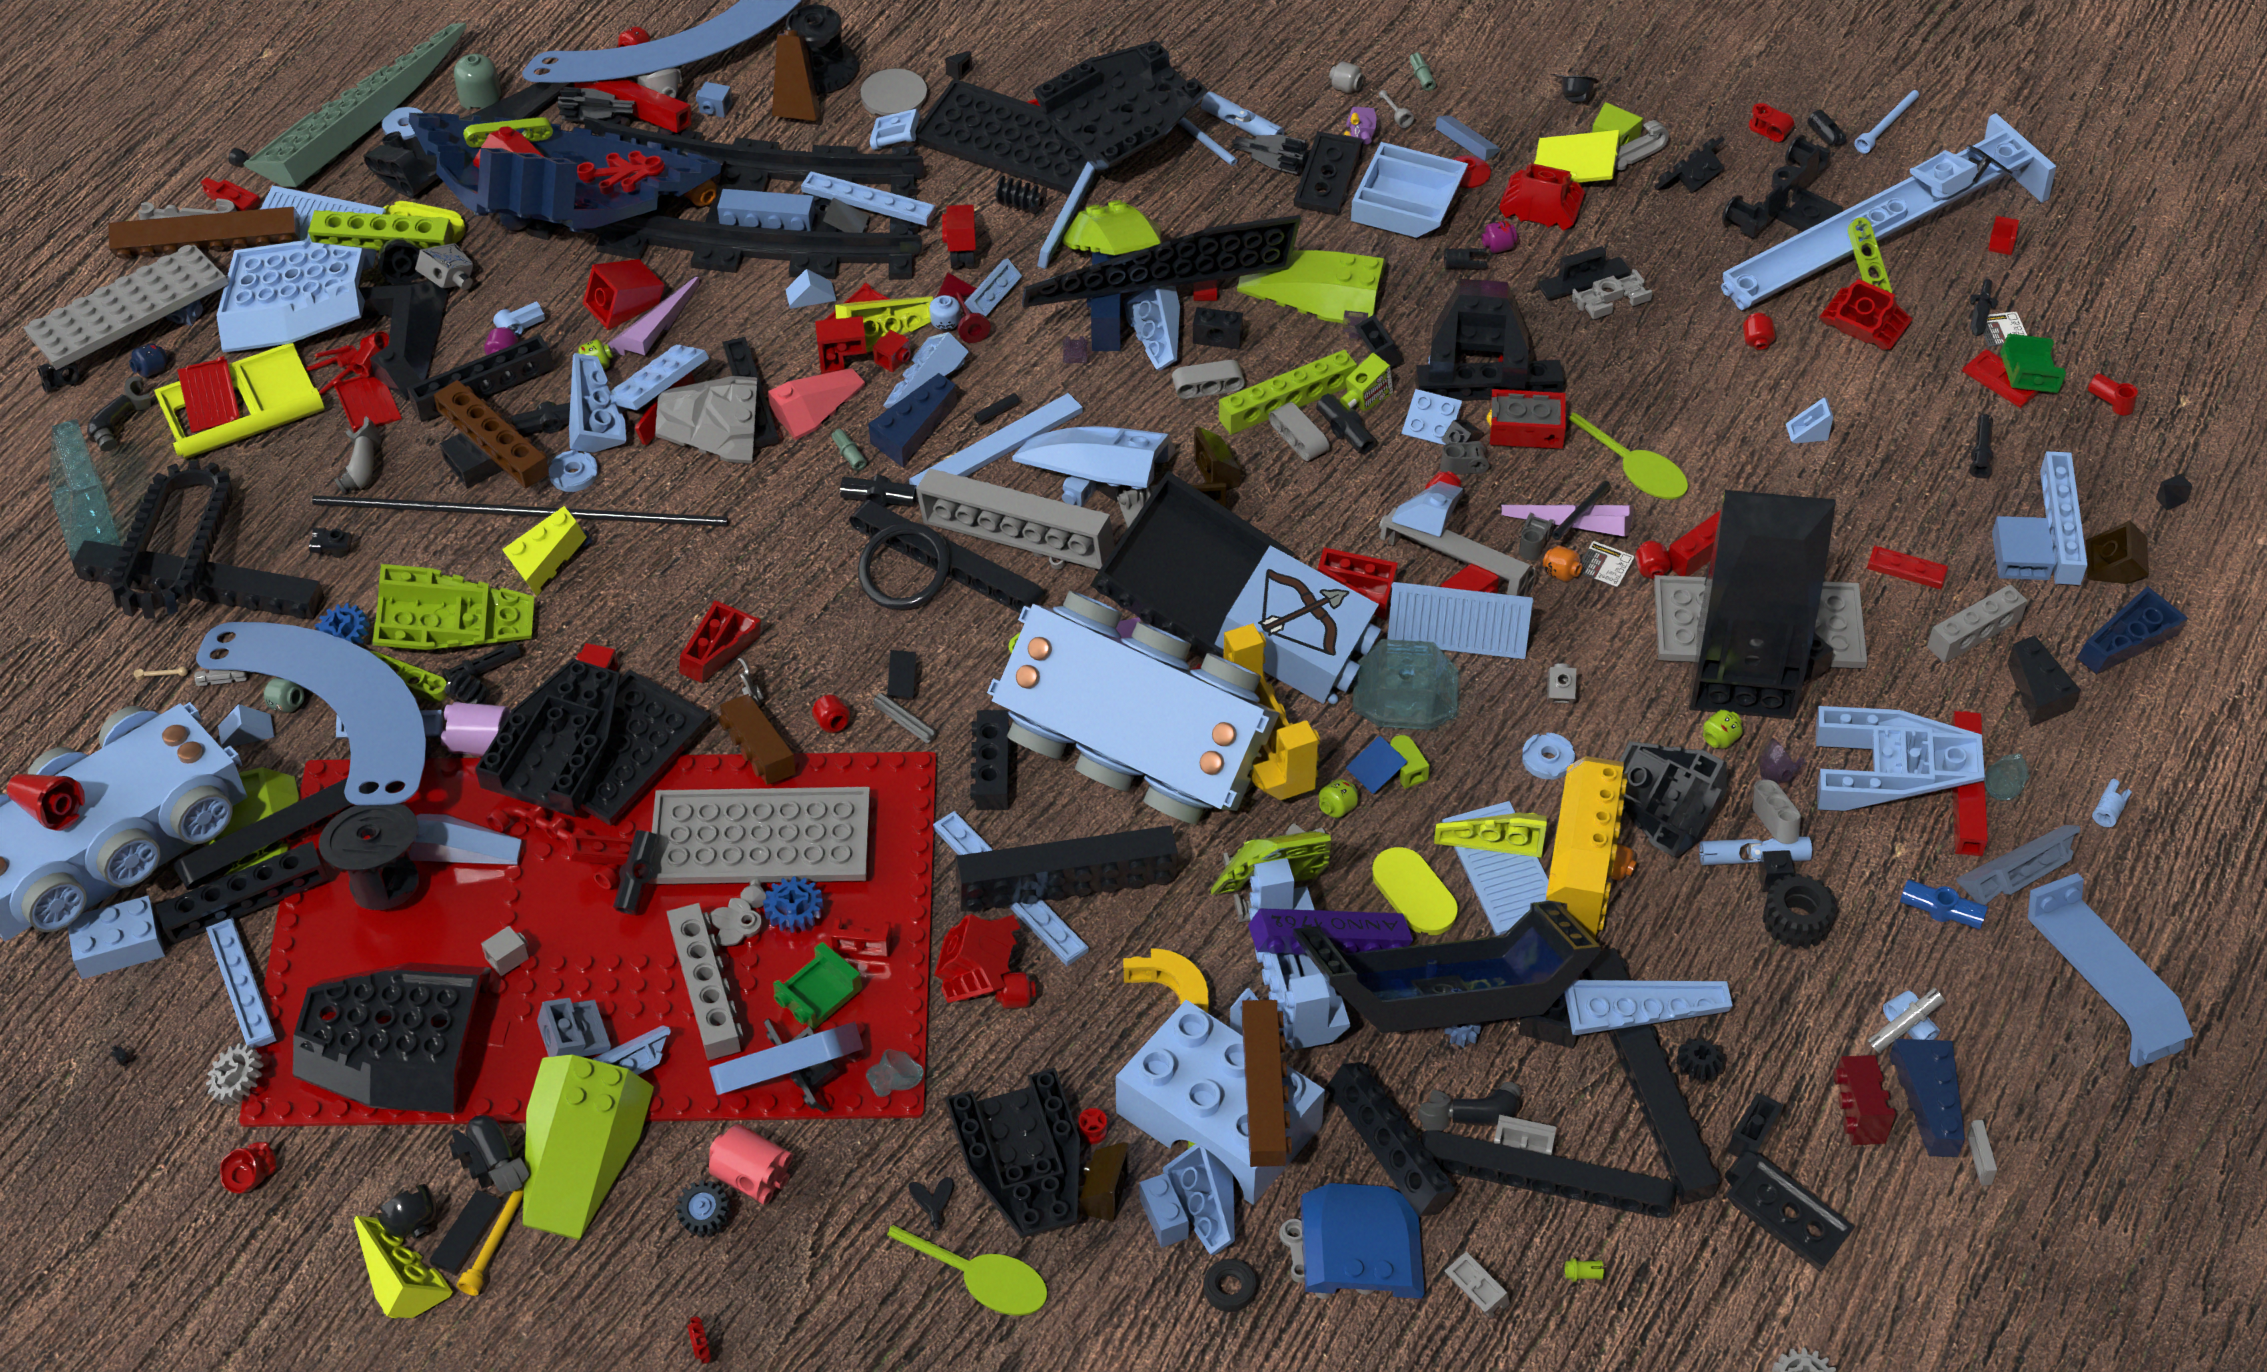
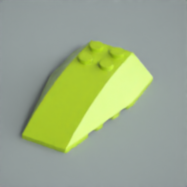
[1062,200,1161,255]
[1237,250,1386,325]
[373,564,534,650]
[1211,831,1331,895]
[523,1055,654,1240]

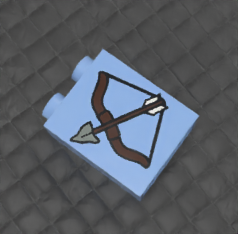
[1215,545,1381,704]

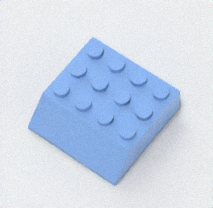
[1351,142,1468,238]

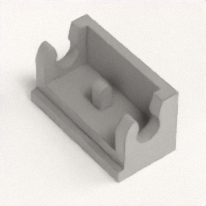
[1494,1115,1556,1155]
[1445,1251,1510,1318]

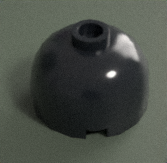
[378,237,422,284]
[375,1184,437,1240]

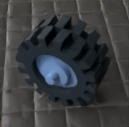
[675,1180,733,1238]

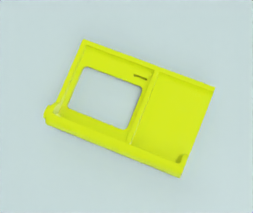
[154,343,325,459]

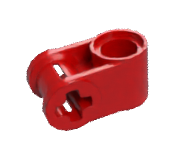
[1748,103,1794,142]

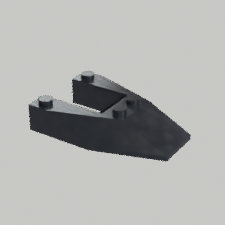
[1428,279,1528,389]

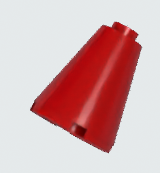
[7,774,85,831]

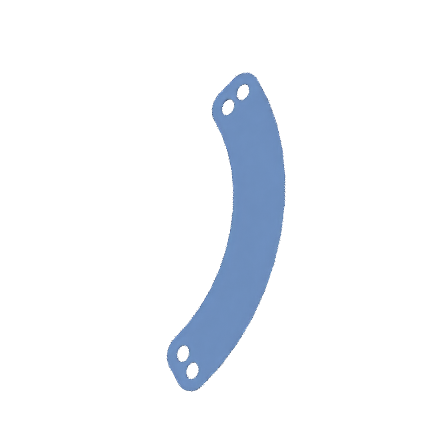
[522,0,802,83]
[196,622,426,805]

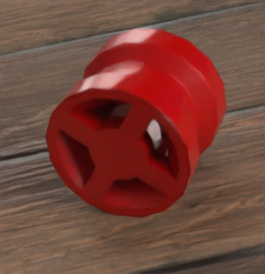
[1078,1108,1107,1144]

